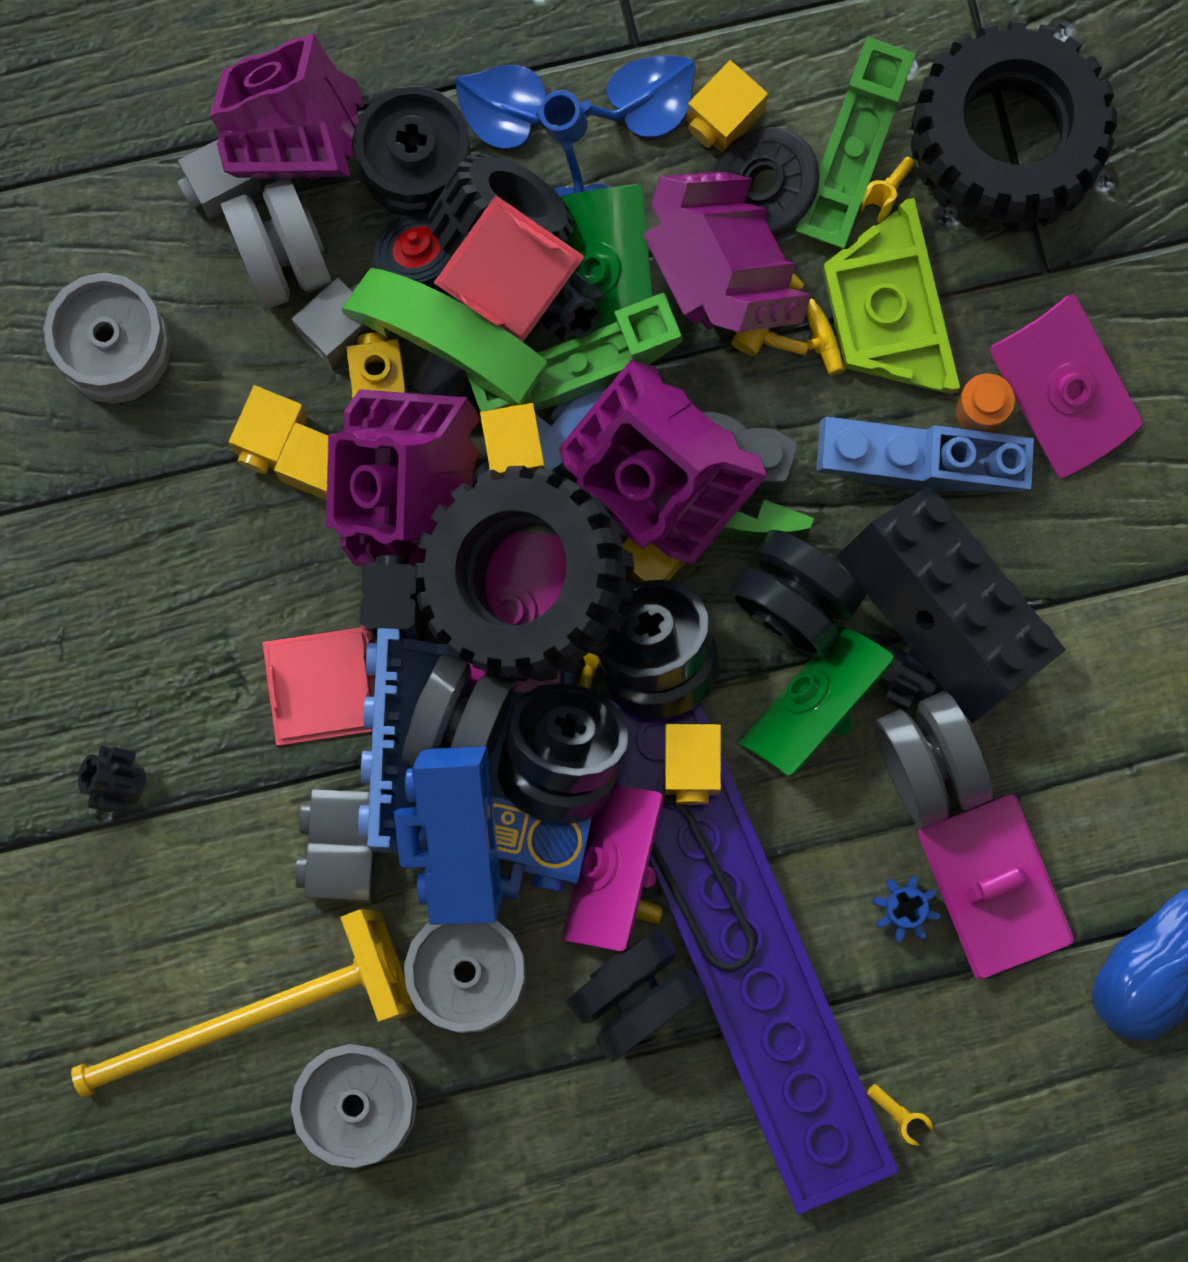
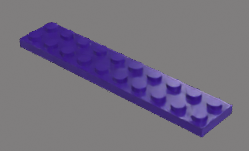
[610,700,899,1215]

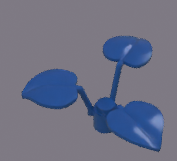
[455,55,696,197]

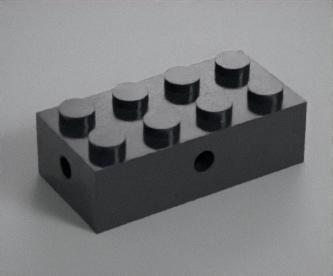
[836,485,1066,724]

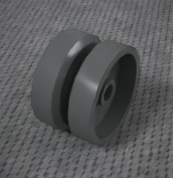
[401,654,516,768]
[874,691,993,830]

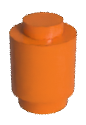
[955,373,1015,433]

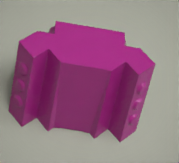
[210,34,364,179]
[643,172,812,332]
[559,359,767,564]
[326,389,481,568]

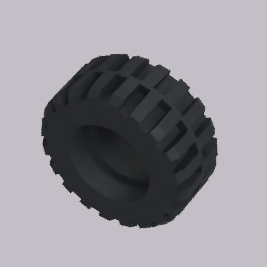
[910,21,1117,232]
[415,466,635,682]

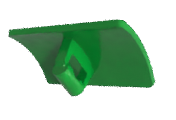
[560,184,652,340]
[736,627,895,777]

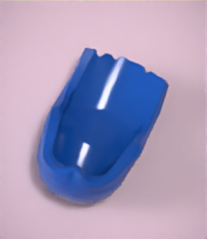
[1091,889,1188,1041]

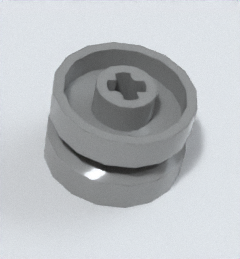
[220,179,332,311]
[43,272,172,404]
[404,920,527,1034]
[291,1044,418,1168]

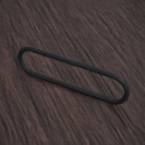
[651,797,756,972]

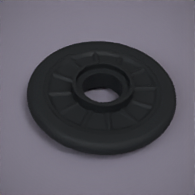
[713,127,820,235]

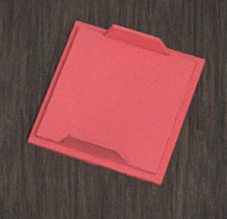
[434,195,584,342]
[262,627,375,746]

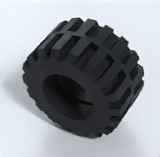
[428,154,574,258]

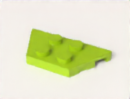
[822,198,960,394]

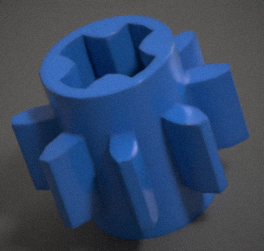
[871,875,940,943]

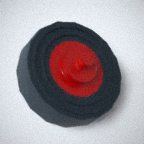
[373,211,451,293]

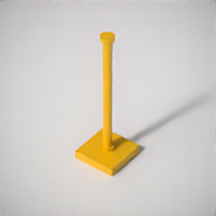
[71,909,419,1098]

